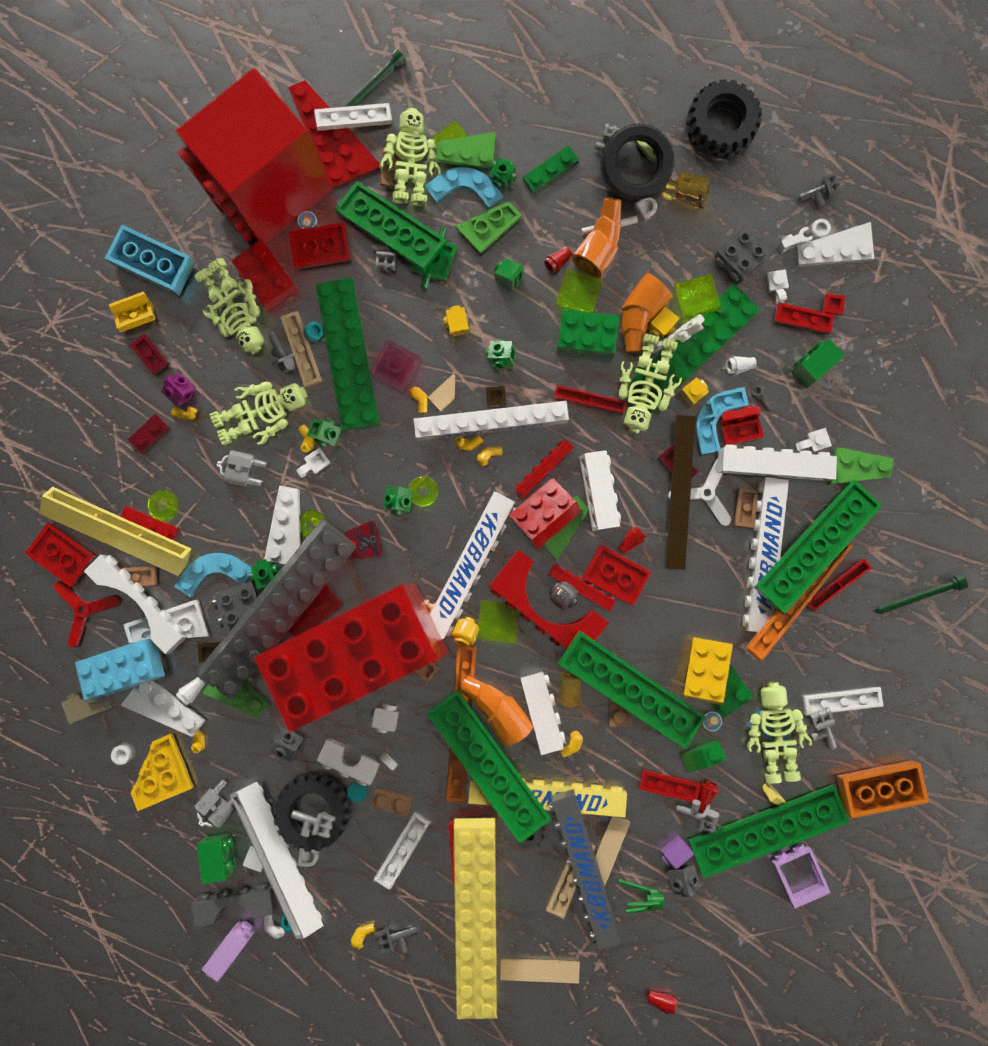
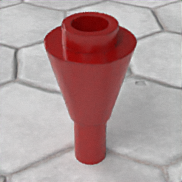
[699,781,720,813]

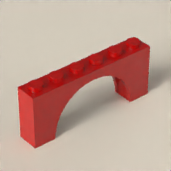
[488,549,609,652]

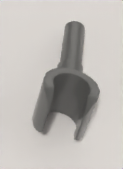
[751,385,771,410]

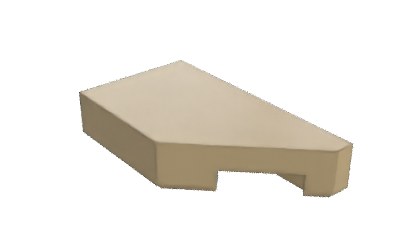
[428,374,455,412]

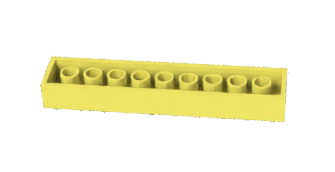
[454,818,497,1019]

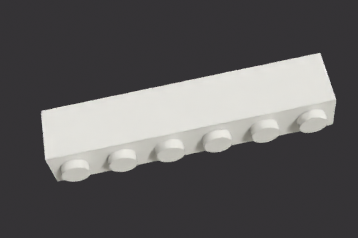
[717,445,837,481]

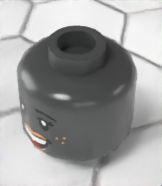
[549,581,579,610]

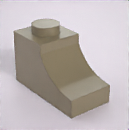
[61,692,112,724]

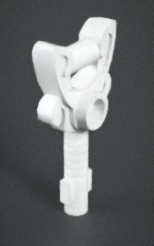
[651,314,705,354]

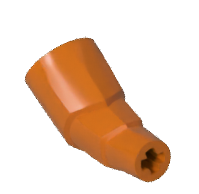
[572,198,621,279]
[621,273,673,352]
[460,676,533,746]

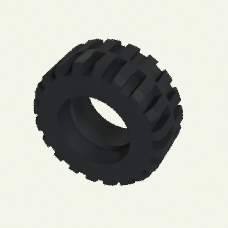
[686,79,762,159]
[273,772,351,852]

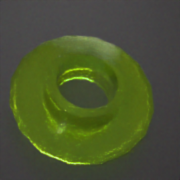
[409,476,438,506]
[148,490,178,520]
[300,509,325,538]

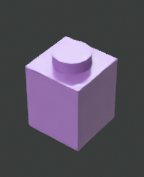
[661,835,694,869]

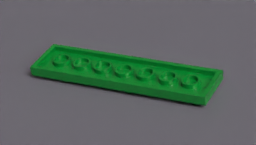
[315,277,380,432]
[628,283,760,413]
[754,479,883,615]
[557,631,706,750]
[426,690,551,843]
[688,785,850,879]

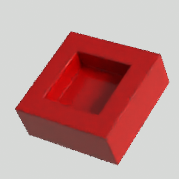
[822,293,845,316]

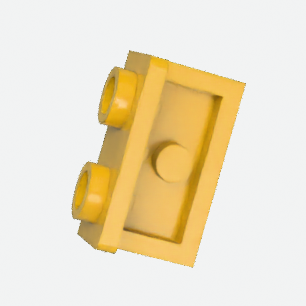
[109,292,156,333]

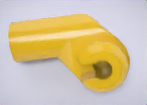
[408,387,428,413]
[171,406,197,421]
[298,424,315,453]
[454,434,483,451]
[477,446,502,466]
[191,730,205,753]
[560,731,583,758]
[351,923,376,950]

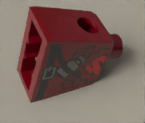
[345,520,384,559]

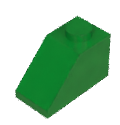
[494,258,524,292]
[679,739,727,772]

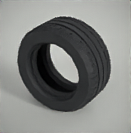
[600,123,675,200]

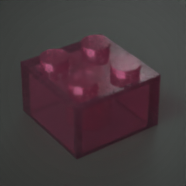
[369,339,423,394]

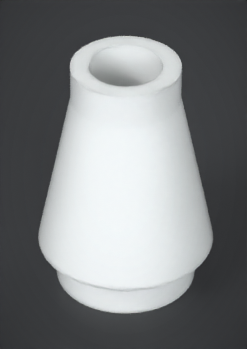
[726,356,756,375]
[176,677,206,705]

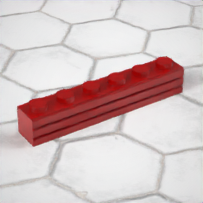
[554,385,627,415]
[515,439,574,499]
[807,559,872,612]
[547,564,616,611]

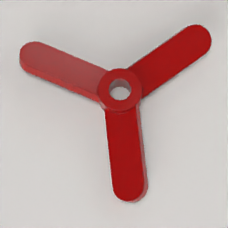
[54,581,121,647]

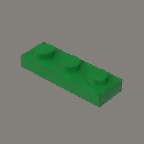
[523,145,579,194]

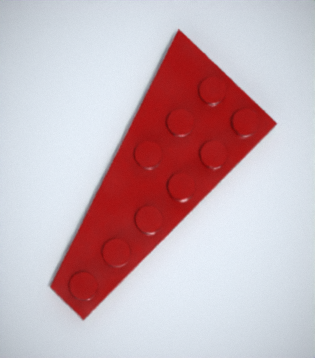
[288,80,381,190]

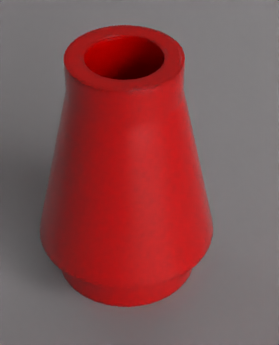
[544,247,572,273]
[618,526,647,554]
[647,991,678,1015]

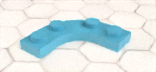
[424,167,503,209]
[695,387,749,455]
[174,553,252,597]

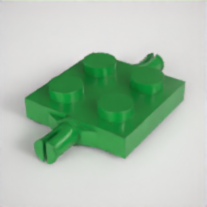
[410,226,458,289]

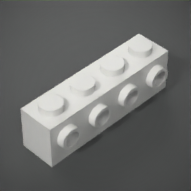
[579,450,621,532]
[520,671,566,755]

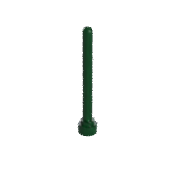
[344,49,407,107]
[876,574,968,614]

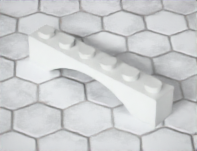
[84,555,187,654]

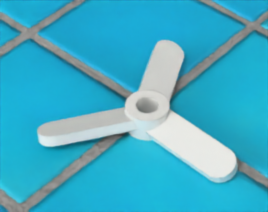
[668,459,732,526]

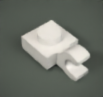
[777,227,813,254]
[765,269,789,304]
[795,428,832,452]
[296,447,331,478]

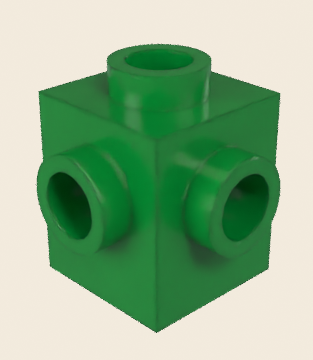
[488,157,517,190]
[486,340,517,369]
[307,418,341,448]
[383,486,413,515]
[250,559,279,590]

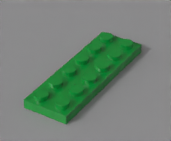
[334,181,447,272]

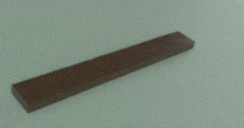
[665,415,696,570]

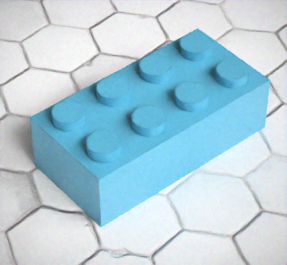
[105,225,196,296]
[75,639,165,700]

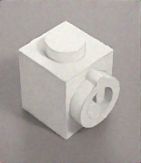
[369,703,400,733]

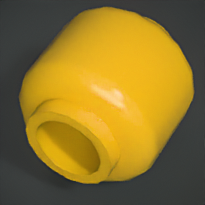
[452,617,480,647]

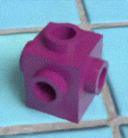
[161,373,196,407]

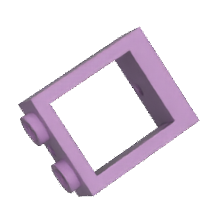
[771,844,831,909]
[202,920,255,982]

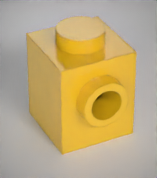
[443,306,469,337]
[648,306,680,340]
[679,377,709,408]

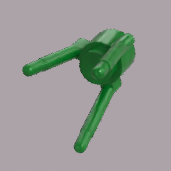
[618,879,664,914]

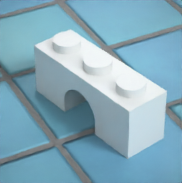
[317,737,382,786]

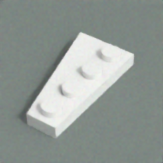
[796,222,874,266]
[264,486,301,564]
[123,600,210,643]
[121,680,206,737]

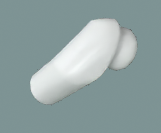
[263,915,285,939]

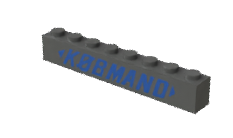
[549,789,622,950]

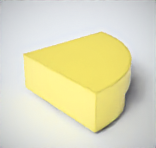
[762,783,786,806]

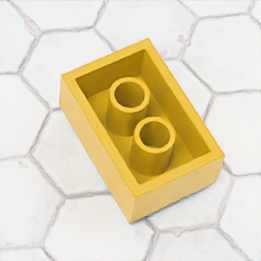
[684,637,733,705]

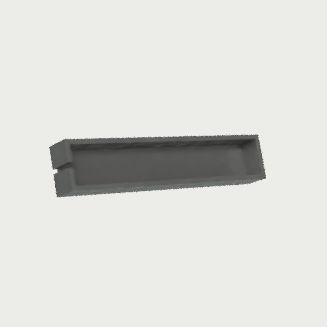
[198,519,356,700]

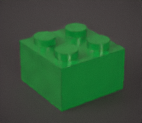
[791,338,845,388]
[196,832,237,884]

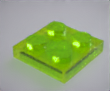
[556,269,603,313]
[674,273,721,320]
[477,600,519,644]

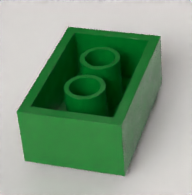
[557,309,619,358]

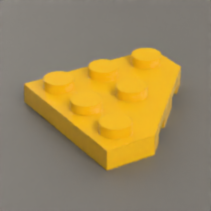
[131,733,194,811]

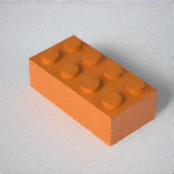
[836,760,929,818]

